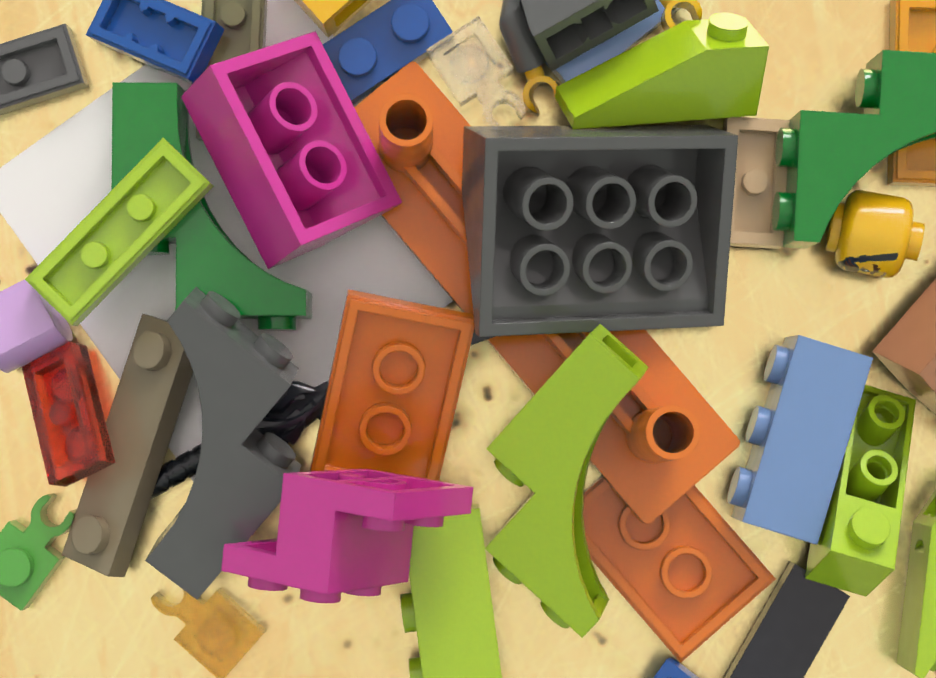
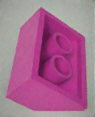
[181,31,402,269]

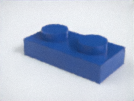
[323,0,454,104]

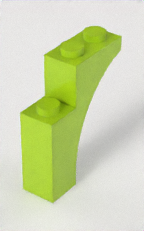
[485,324,649,638]

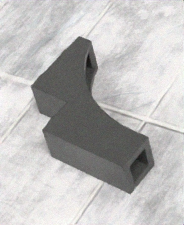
[145,287,302,600]

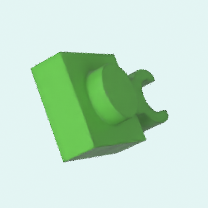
[0,493,77,611]

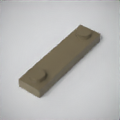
[62,313,193,577]

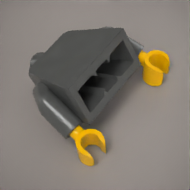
[499,0,702,114]

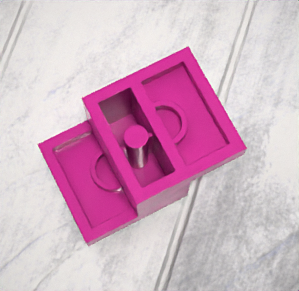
[221,469,473,603]

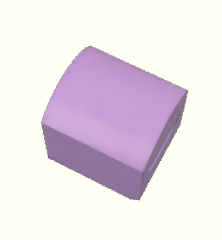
[0,279,73,373]

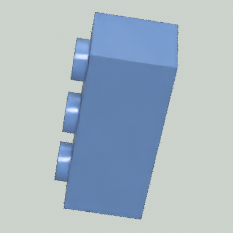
[727,335,873,545]

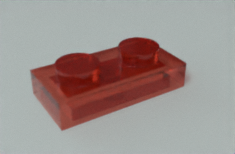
[22,342,116,487]

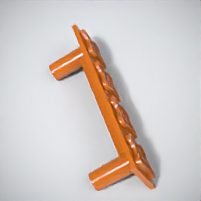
[354,61,740,524]

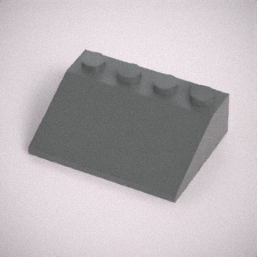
[462,125,738,337]

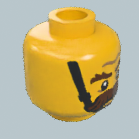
[825,190,925,278]

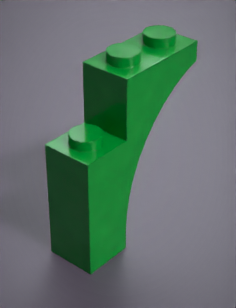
[772,50,936,249]
[111,82,312,331]

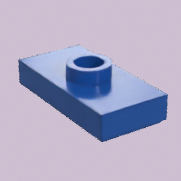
[86,0,225,84]

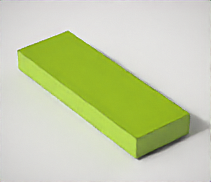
[25,138,214,326]

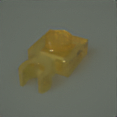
[151,588,267,678]

